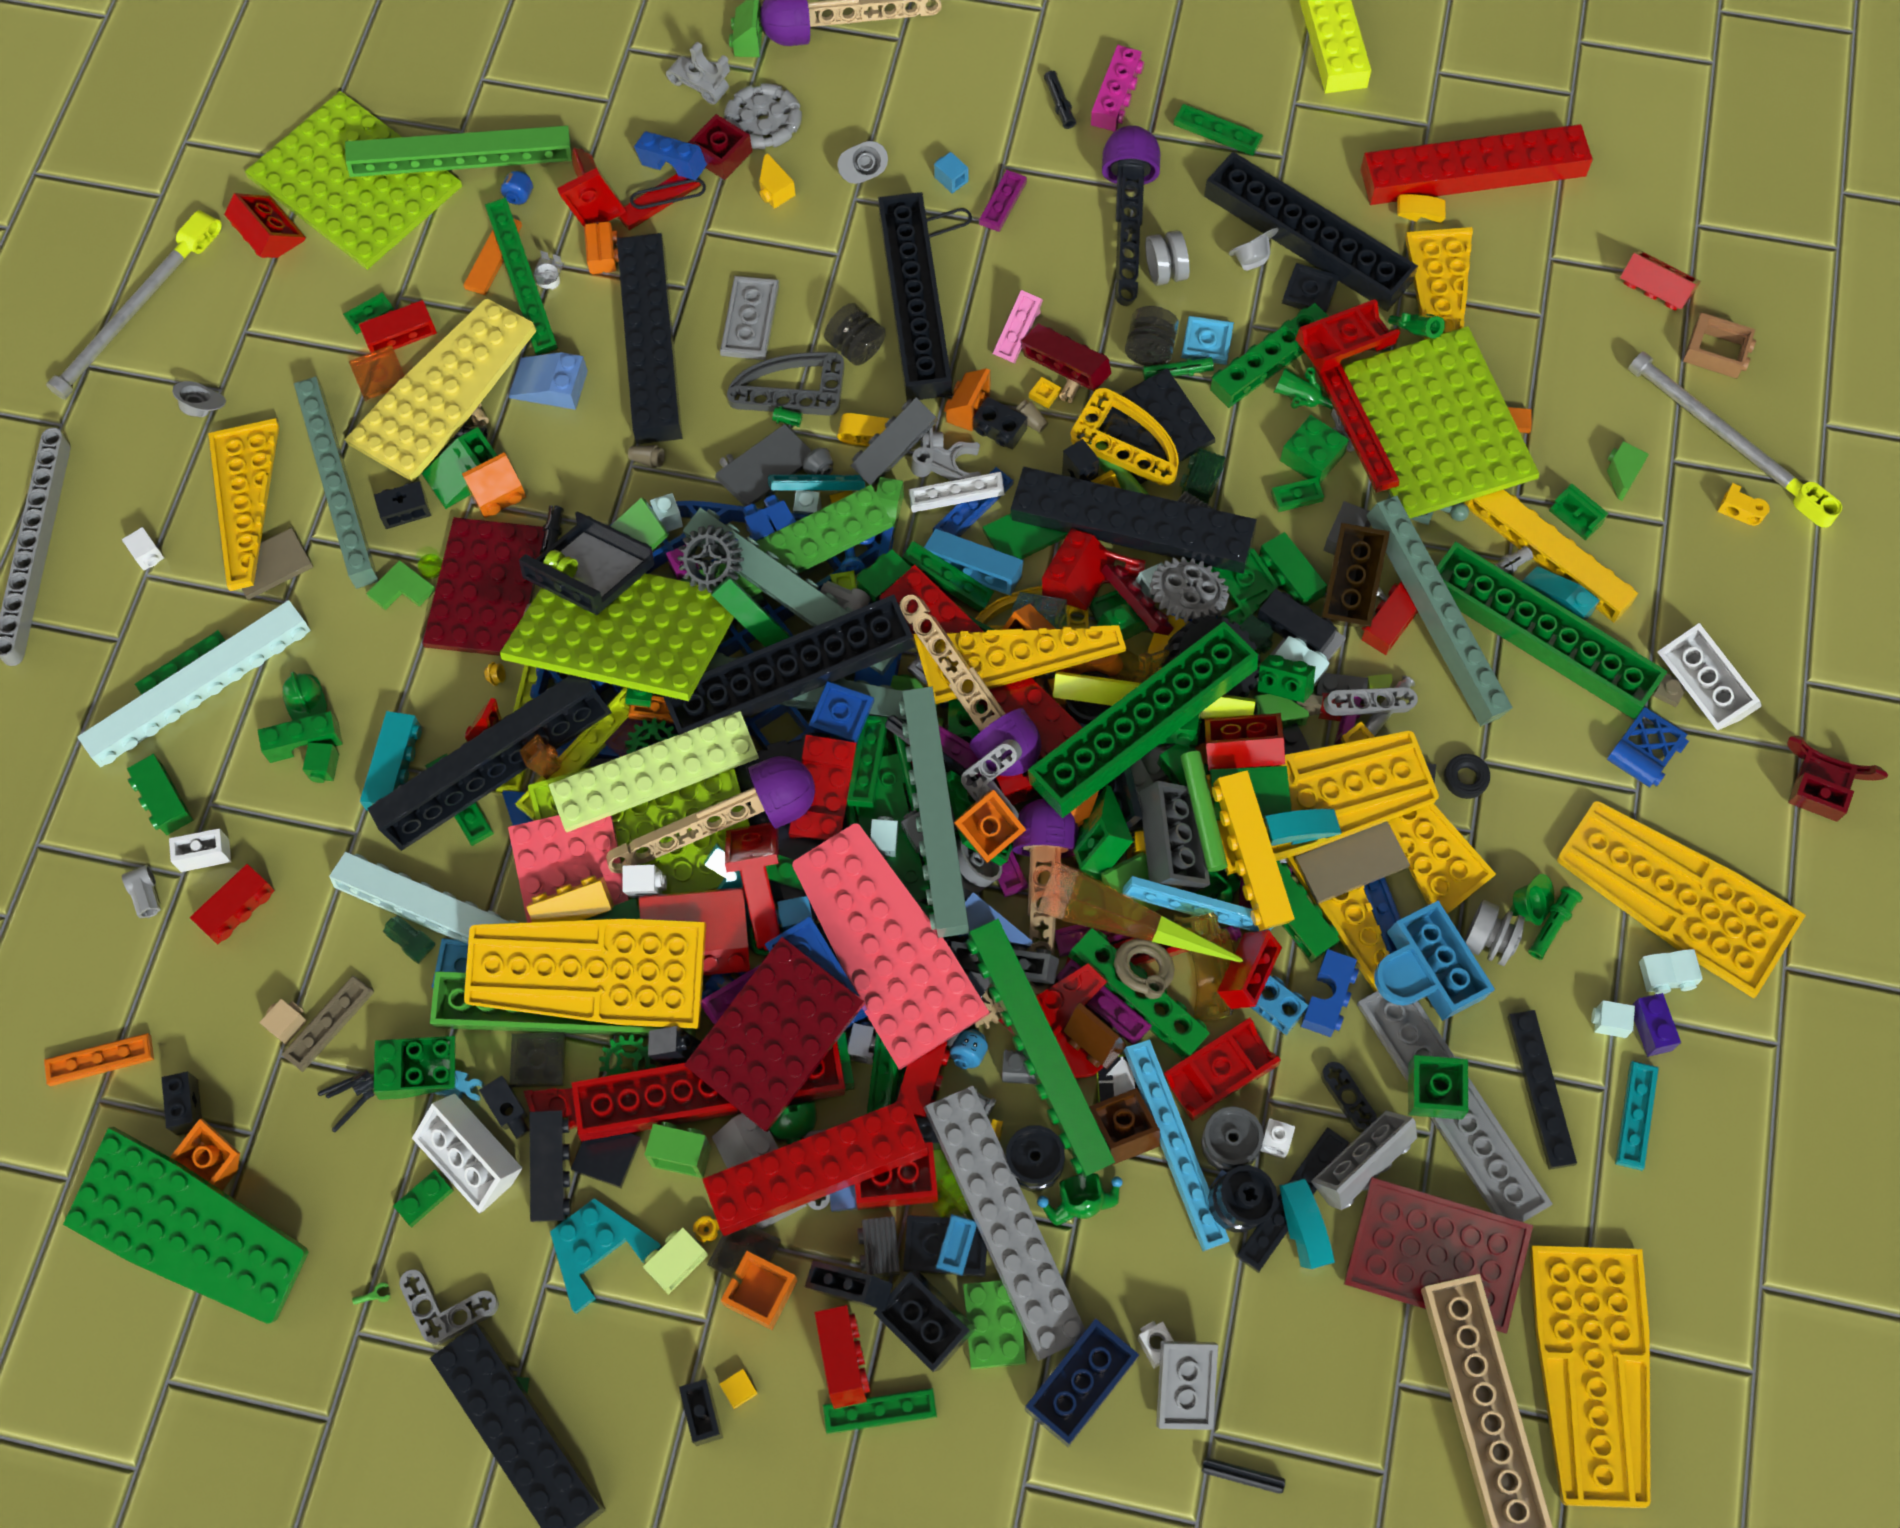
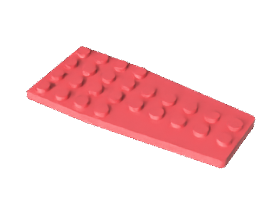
[792,823,990,1069]

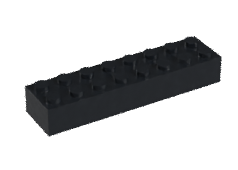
[430,1323,606,1528]

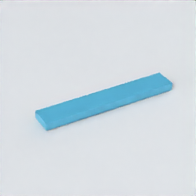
[1122,876,1274,932]

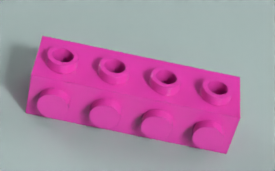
[1091,45,1144,132]

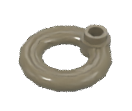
[1114,938,1175,999]

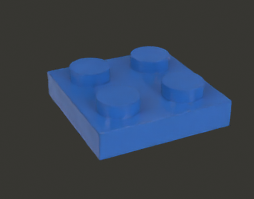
[808,681,874,744]

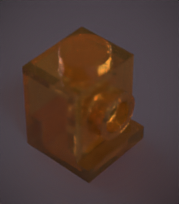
[520,734,562,779]

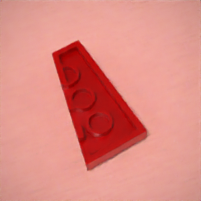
[999,963,1108,1037]

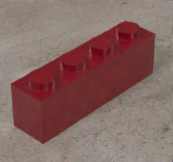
[1021,323,1112,391]

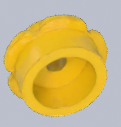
[484,662,506,686]
[693,1216,720,1242]

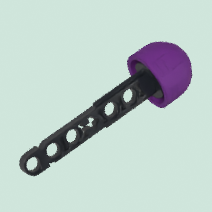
[1102,125,1160,306]

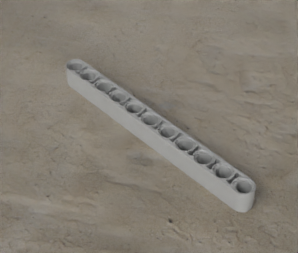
[0,428,71,666]

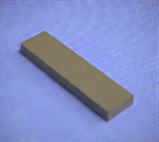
[281,975,374,1072]

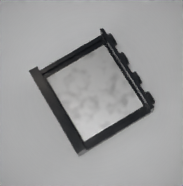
[519,511,654,615]

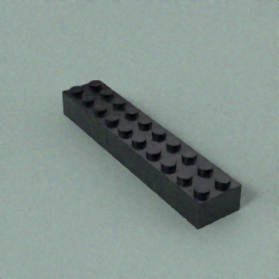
[1204,152,1418,312]
[878,192,952,401]
[617,233,683,444]
[1011,466,1257,574]
[663,594,915,735]
[367,675,612,851]

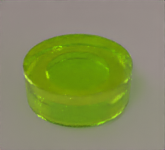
[418,554,442,579]

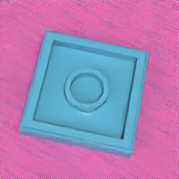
[1181,316,1234,365]

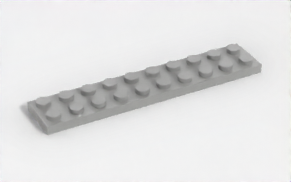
[1357,991,1553,1222]
[924,1086,1086,1361]

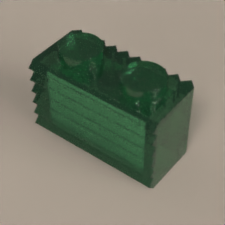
[1179,448,1226,505]

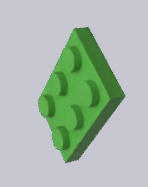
[963,1280,1026,1369]

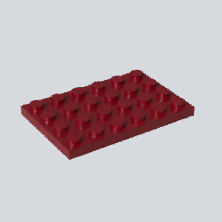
[422,517,545,656]
[684,937,866,1132]
[1343,1177,1533,1334]

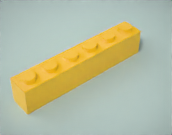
[1212,770,1295,931]

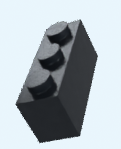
[1257,589,1337,653]
[804,1260,893,1311]

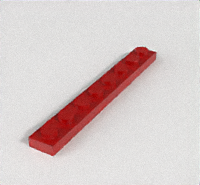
[1311,361,1399,493]

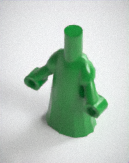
[1388,312,1445,338]
[1273,367,1334,410]

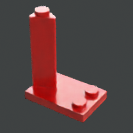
[557,148,626,227]
[724,822,781,951]

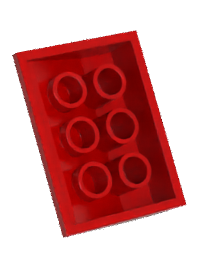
[639,887,750,975]

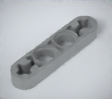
[1323,687,1418,716]

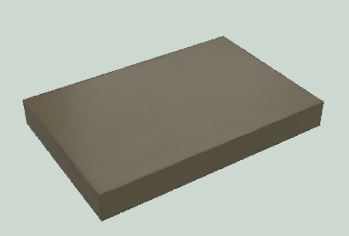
[242,528,313,600]

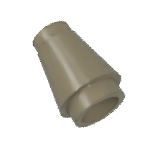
[1015,399,1048,433]
[628,445,665,468]

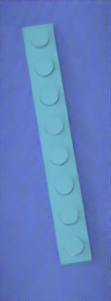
[1124,1040,1230,1252]

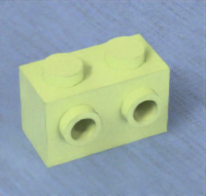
[643,1228,708,1295]

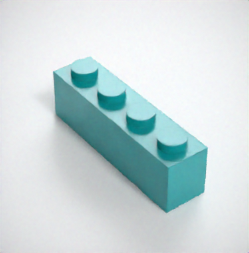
[360,711,422,811]

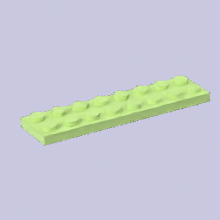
[549,711,759,833]

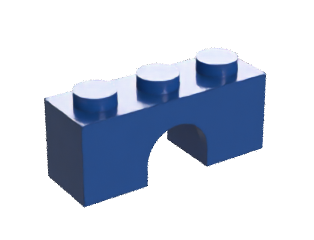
[634,131,707,180]
[1301,949,1359,1037]

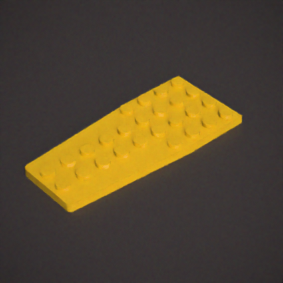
[1206,731,1439,875]
[1557,801,1806,999]
[464,919,706,1029]
[1530,1246,1651,1508]

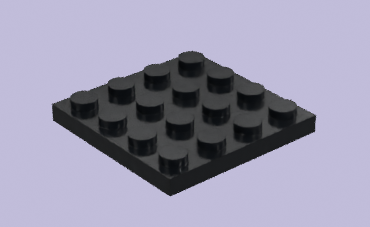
[1088,368,1215,484]

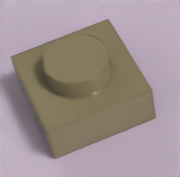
[1653,674,1686,707]
[1295,695,1323,716]

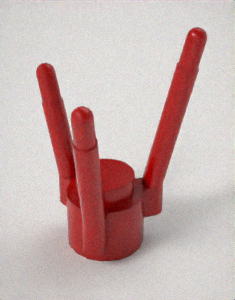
[1102,551,1146,584]

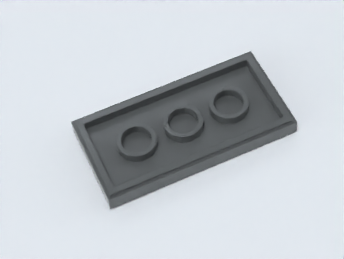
[715,424,812,507]

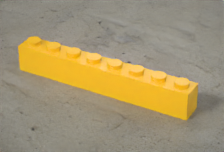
[1464,489,1638,623]

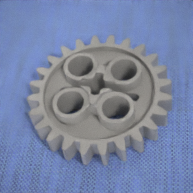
[1150,557,1229,623]

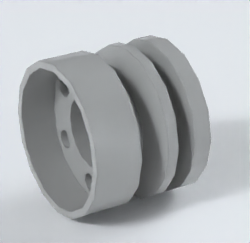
[1464,900,1525,966]

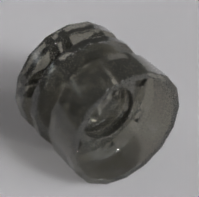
[824,303,886,366]
[1125,306,1179,366]

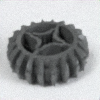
[677,525,744,593]

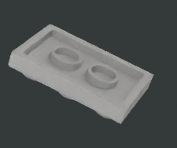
[1156,1341,1218,1430]

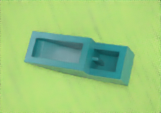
[1263,809,1341,846]
[1279,1179,1335,1269]

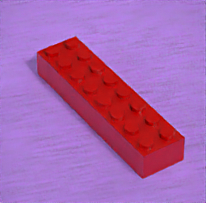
[702,1098,928,1236]

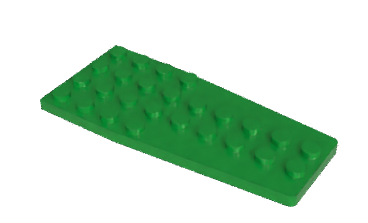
[63,1127,309,1324]

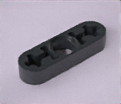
[1321,1062,1377,1133]

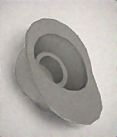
[837,141,888,184]
[1229,228,1279,271]
[172,381,226,417]

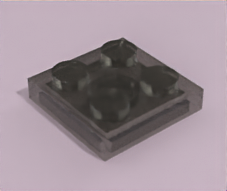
[509,1032,566,1087]

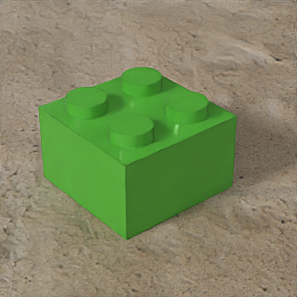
[644,1122,711,1178]

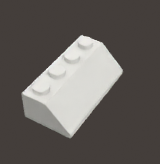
[1657,623,1762,731]
[412,1093,522,1213]

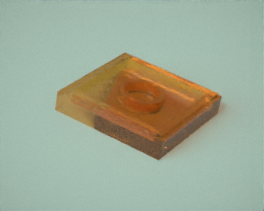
[348,345,405,401]

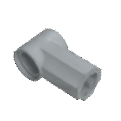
[820,581,871,611]
[122,865,161,918]

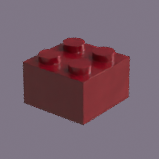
[688,114,753,180]

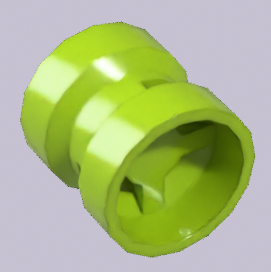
[543,550,578,578]

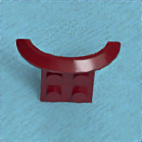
[1787,736,1888,822]

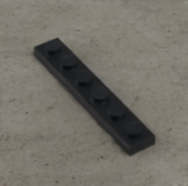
[1507,1010,1577,1170]

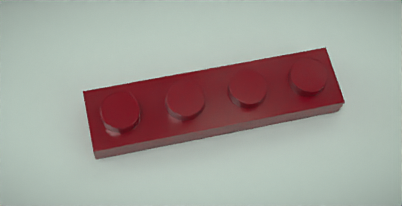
[1101,564,1174,636]

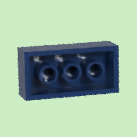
[1025,1318,1139,1447]

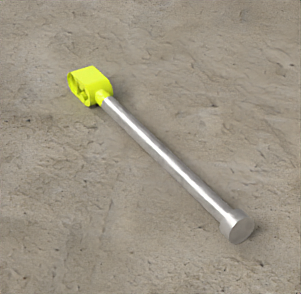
[46,210,222,400]
[1628,351,1842,527]

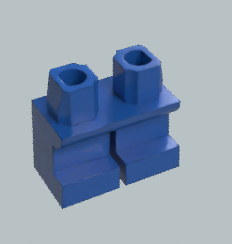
[743,495,796,541]

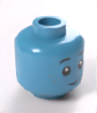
[950,1029,988,1069]

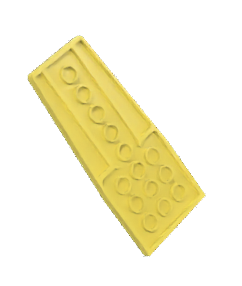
[344,299,536,482]

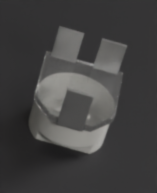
[533,250,564,290]

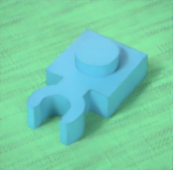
[434,1070,485,1101]

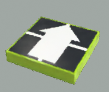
[1096,1055,1141,1103]

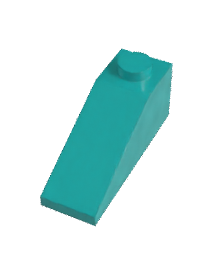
[1522,566,1600,621]

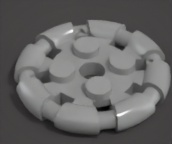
[724,83,802,149]

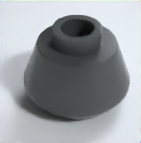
[803,448,834,475]

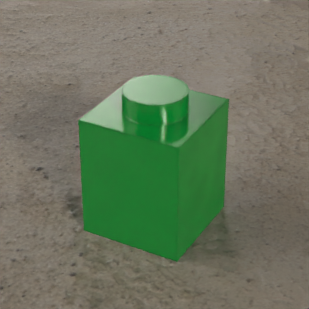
[302,742,339,783]

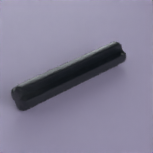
[1201,1457,1285,1494]

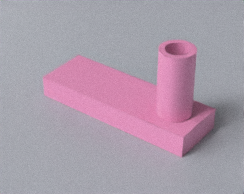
[993,290,1043,364]

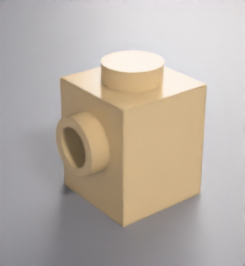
[259,999,307,1045]

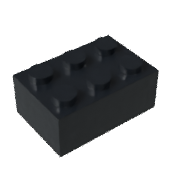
[874,1270,977,1372]

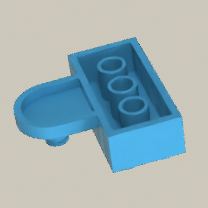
[1374,900,1495,1021]

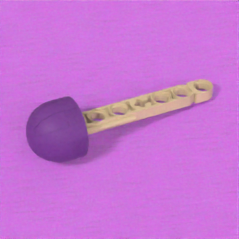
[760,0,942,46]
[900,595,1041,776]
[606,756,815,873]
[1012,799,1079,996]

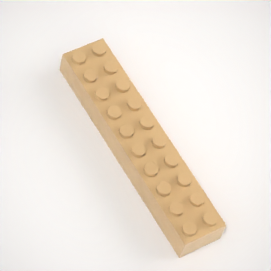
[1421,1274,1553,1528]

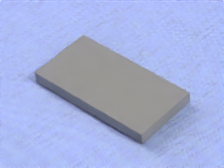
[720,276,780,360]

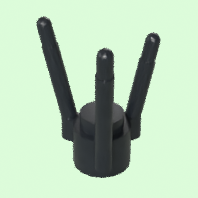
[318,1069,375,1132]

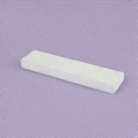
[909,472,1005,513]

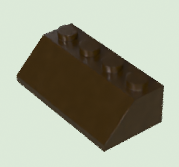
[1322,523,1390,627]

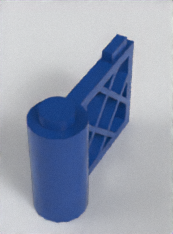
[1607,707,1689,788]

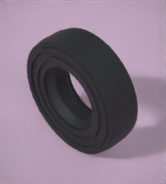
[1444,754,1490,799]

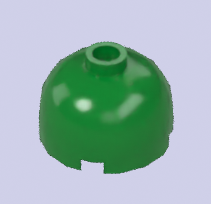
[769,1101,817,1144]

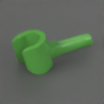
[352,1283,391,1305]

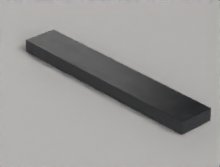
[1236,1127,1350,1273]

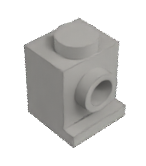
[847,1022,876,1065]

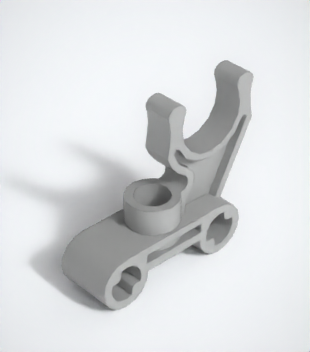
[666,42,730,104]
[911,427,981,481]

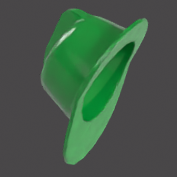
[282,672,327,721]
[1510,874,1555,926]

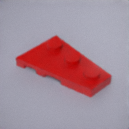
[523,1088,577,1129]

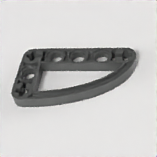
[727,352,845,416]

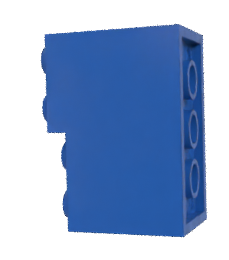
[765,916,868,1032]

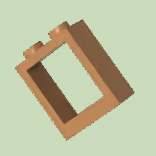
[1683,312,1756,379]

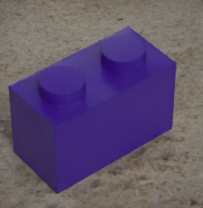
[1632,993,1681,1057]

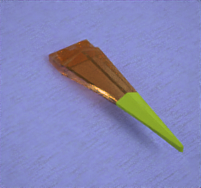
[1037,861,1243,962]

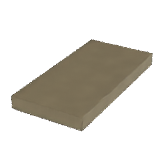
[1294,821,1410,904]

